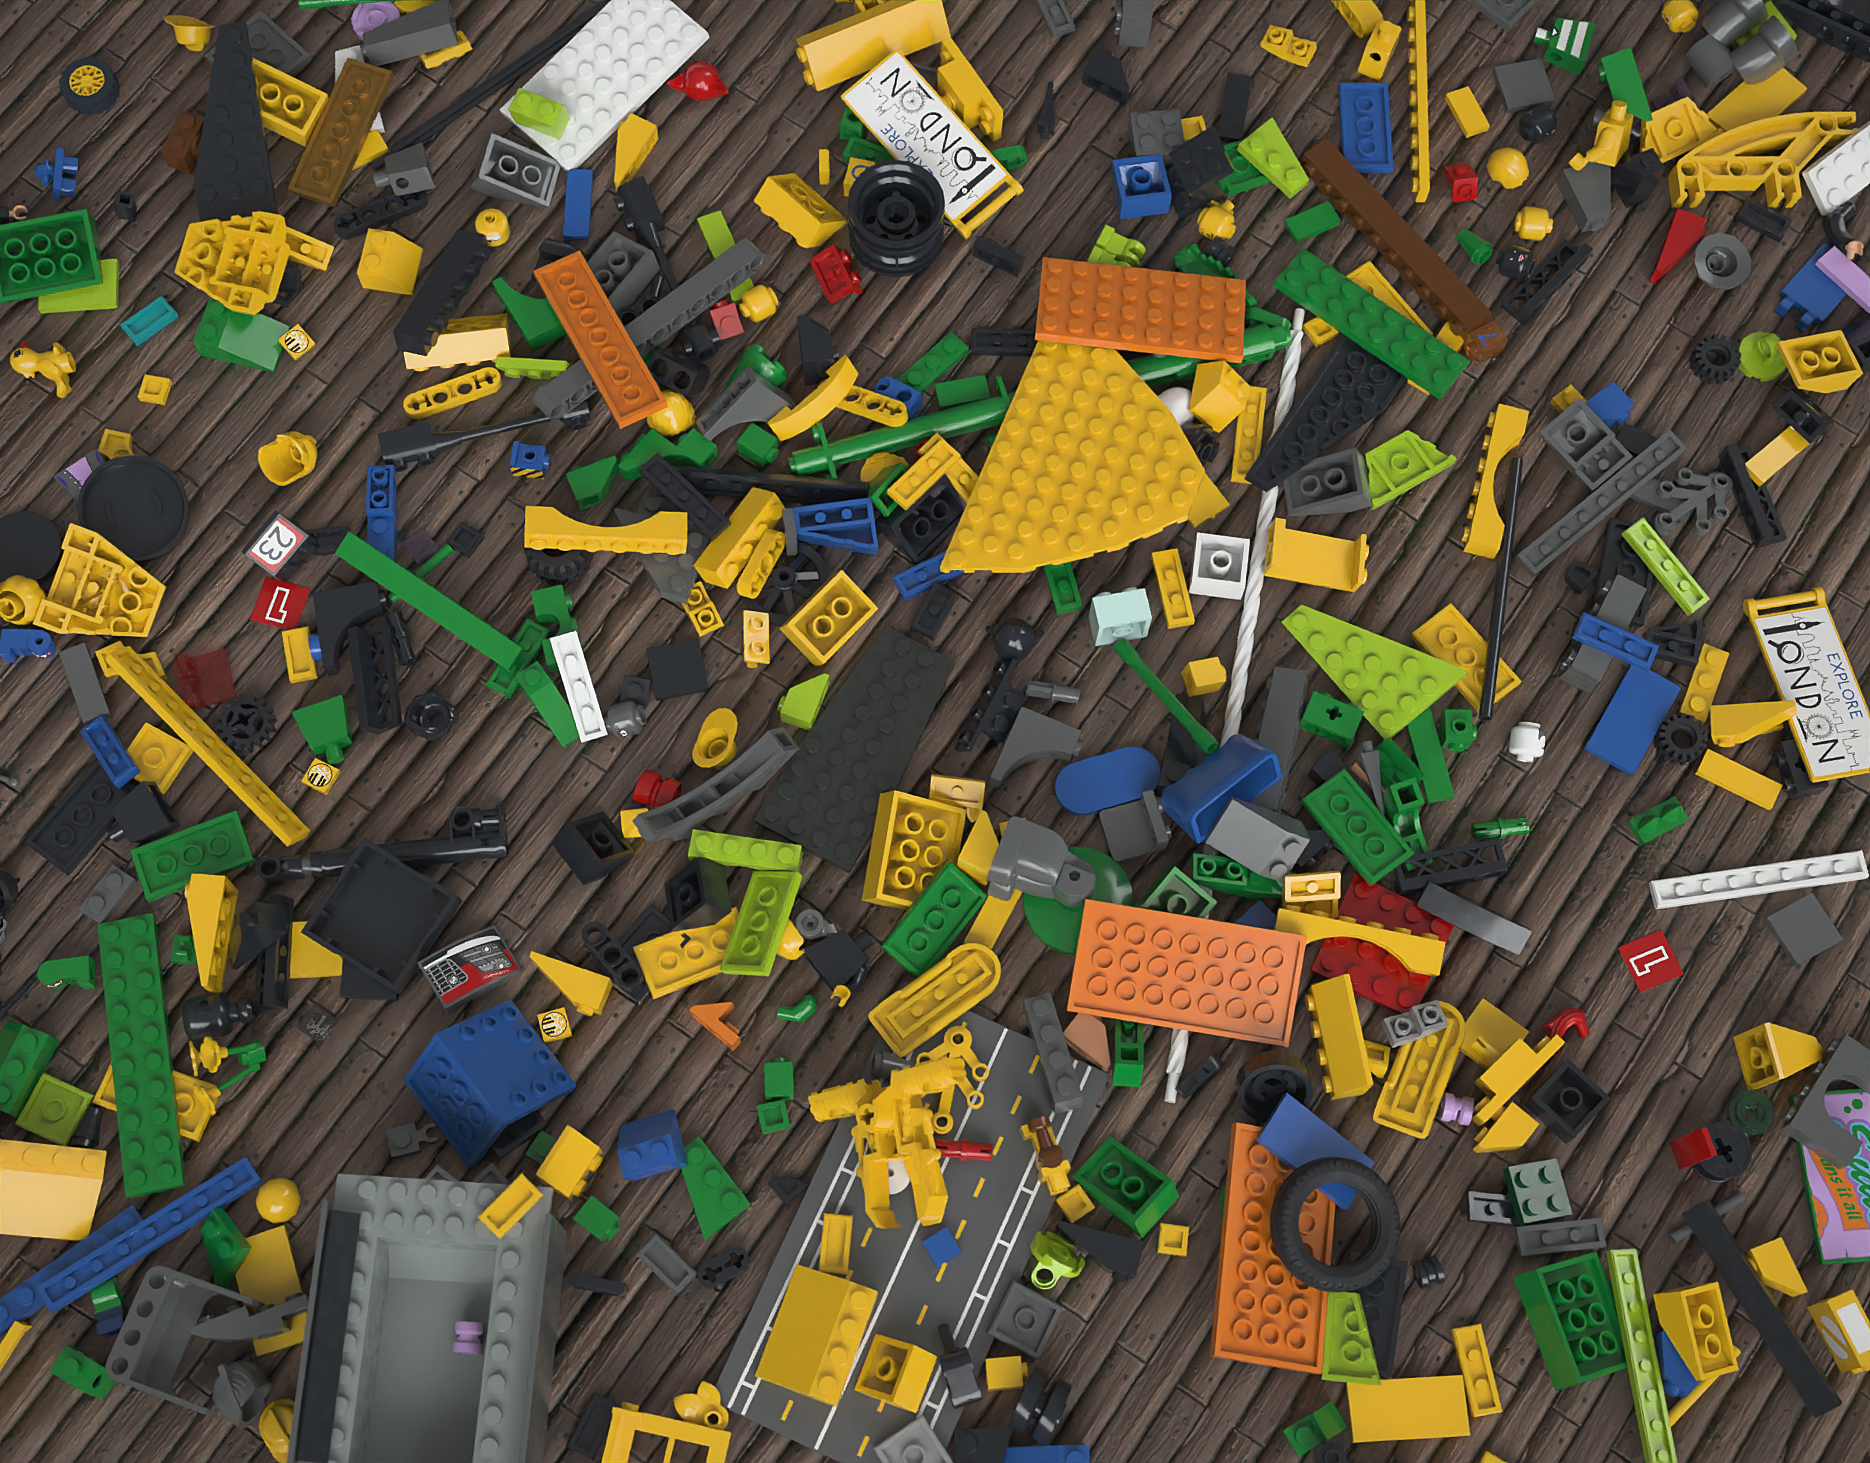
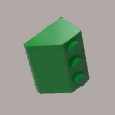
[0,1021,59,1119]

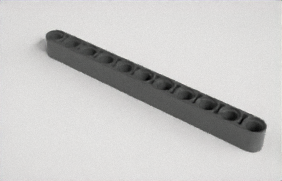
[533,238,767,421]

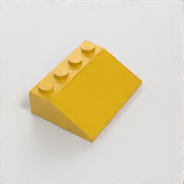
[862,790,967,910]
[0,1139,106,1241]
[755,1264,878,1407]

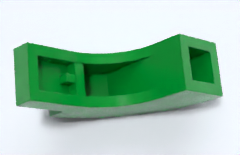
[1383,777,1433,872]

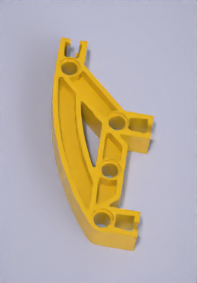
[1668,112,1858,208]

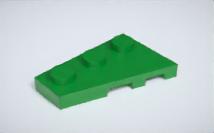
[681,1137,751,1241]

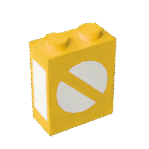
[1807,1289,1870,1374]

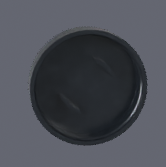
[77,455,190,564]

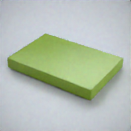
[38,259,119,314]

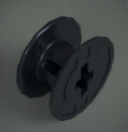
[1691,1122,1752,1183]

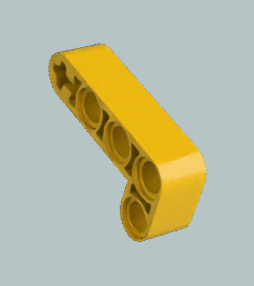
[1331,0,1384,38]

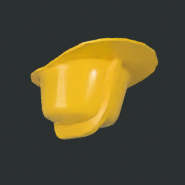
[164,15,215,51]
[692,708,738,770]
[259,1399,295,1463]

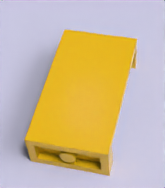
[1264,518,1369,592]

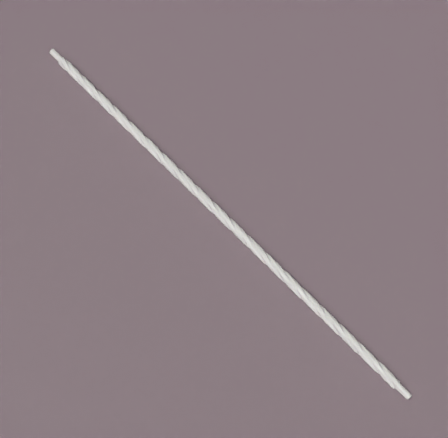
[1164,308,1305,1103]

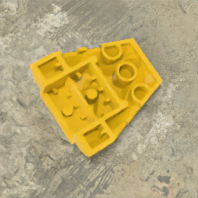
[174,211,290,315]
[33,523,166,637]

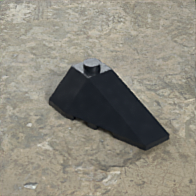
[1155,694,1207,796]

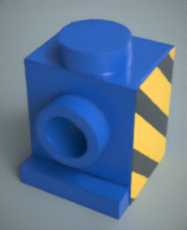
[510,441,551,479]

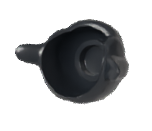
[985,618,1043,662]

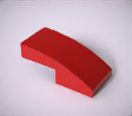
[1670,1127,1717,1170]

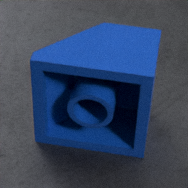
[1112,154,1172,219]
[617,1109,687,1181]

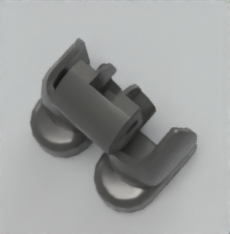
[1685,0,1799,89]
[987,816,1096,907]

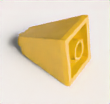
[1733,1023,1823,1091]

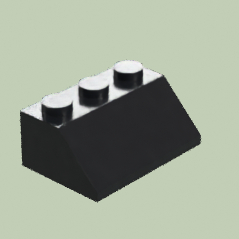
[875,474,966,564]

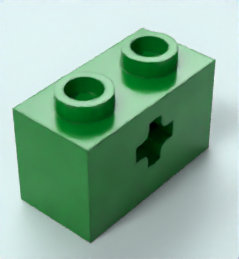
[1299,691,1364,748]

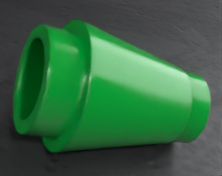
[1456,228,1493,265]

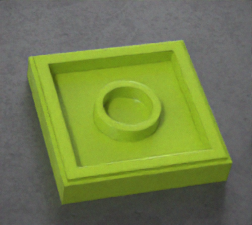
[15,1073,95,1147]

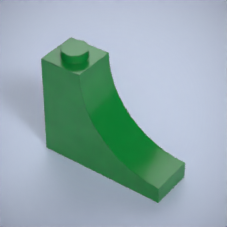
[492,277,566,352]

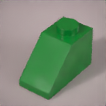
[869,462,908,517]

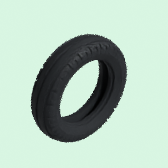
[1270,1157,1401,1292]

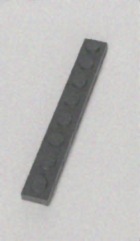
[1515,430,1688,577]

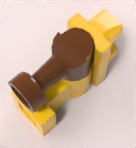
[1020,1115,1071,1196]

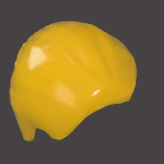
[1487,147,1529,189]

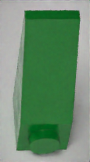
[515,661,580,748]
[1112,1018,1144,1087]

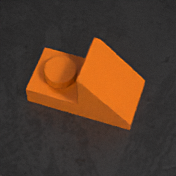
[689,1002,741,1051]

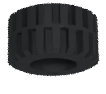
[523,512,593,585]

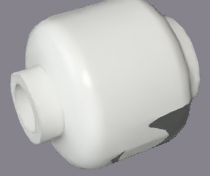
[1509,722,1546,762]

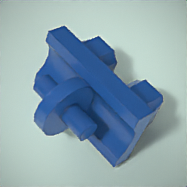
[34,148,78,201]

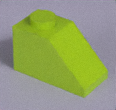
[778,673,830,731]

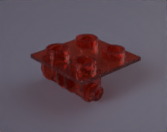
[172,649,237,710]

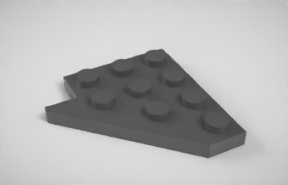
[614,493,711,604]

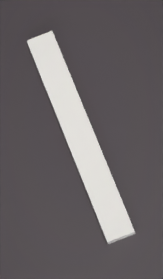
[1649,850,1869,909]

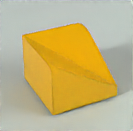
[620,808,648,838]

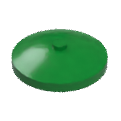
[1023,847,1133,956]

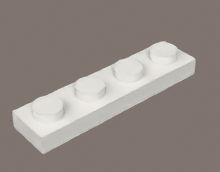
[550,631,608,742]

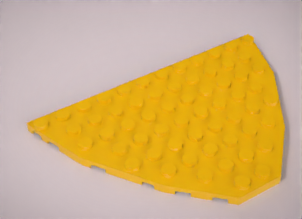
[940,340,1205,573]

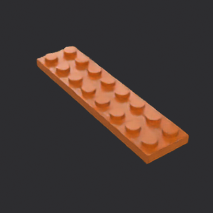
[533,250,668,429]

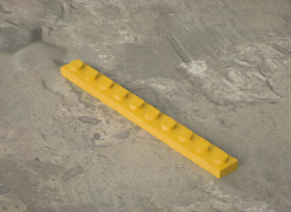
[1407,0,1430,202]
[106,646,311,847]

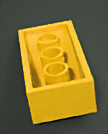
[185,873,239,994]

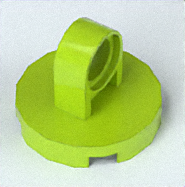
[1737,332,1786,382]
[1030,1231,1085,1289]

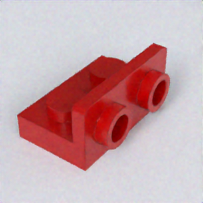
[809,244,863,304]

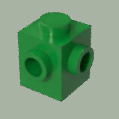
[1439,709,1477,752]

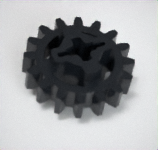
[215,694,277,753]

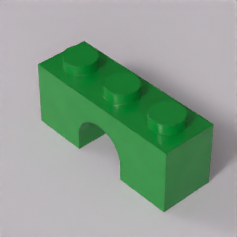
[531,584,584,674]

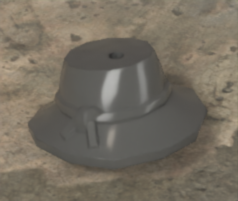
[1693,232,1751,290]

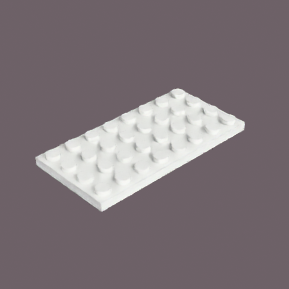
[500,0,710,172]

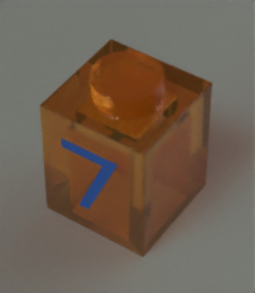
[1463,320,1508,365]

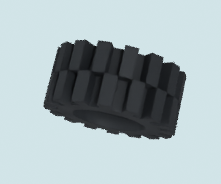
[1689,334,1741,384]
[1654,713,1708,766]

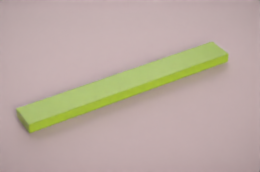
[1606,1249,1678,1463]

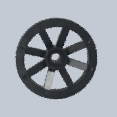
[740,542,830,627]

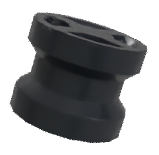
[1204,236,1235,266]
[1412,1255,1445,1290]

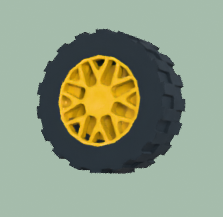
[59,57,120,115]

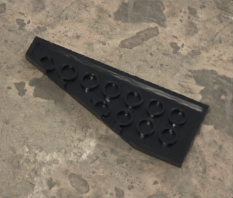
[1244,335,1407,493]

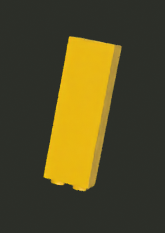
[796,0,951,91]

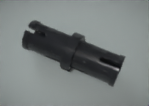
[385,611,417,666]

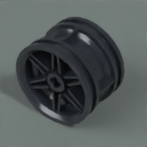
[848,160,945,277]

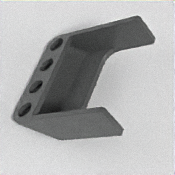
[105,1266,265,1418]

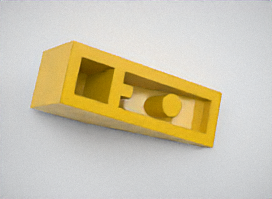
[614,113,659,192]
[284,226,334,271]
[1710,700,1798,747]
[529,951,613,1016]

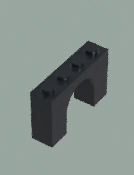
[1280,750,1375,874]

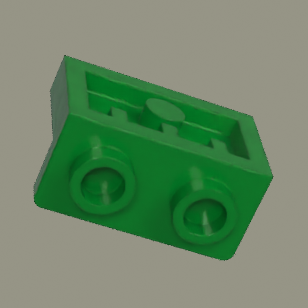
[1359,737,1425,789]

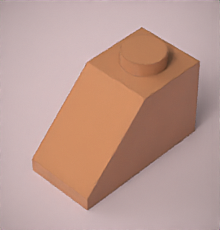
[1063,1013,1111,1072]

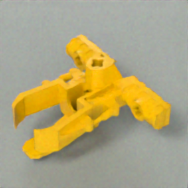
[808,1055,966,1229]

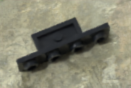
[955,658,1026,752]

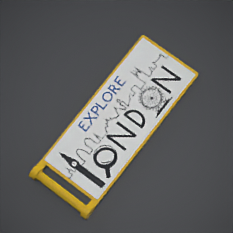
[841,49,1024,240]
[1743,587,1870,783]

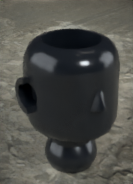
[182,992,255,1041]

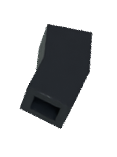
[114,190,138,221]

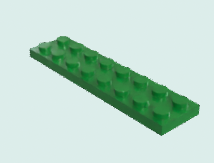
[1273,248,1470,400]

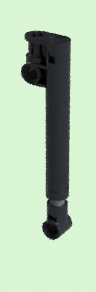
[256,804,509,886]

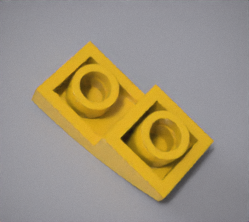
[1261,25,1317,67]
[681,581,724,637]

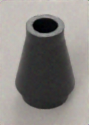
[70,1107,104,1150]

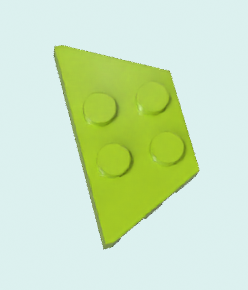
[1364,430,1457,510]

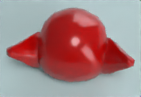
[667,61,729,101]

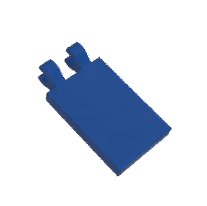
[1774,242,1866,333]

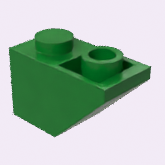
[566,456,619,511]

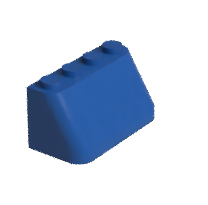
[1161,734,1282,844]

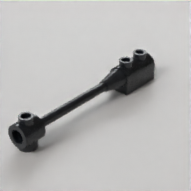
[614,176,722,361]
[378,400,591,472]

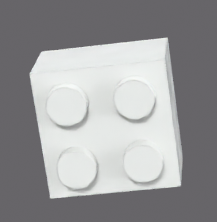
[1188,533,1250,600]

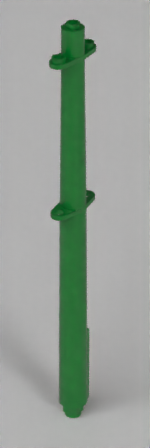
[788,323,1292,479]

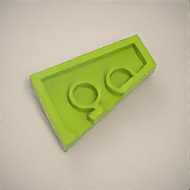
[1237,118,1309,199]
[495,357,572,380]
[1322,1292,1382,1386]

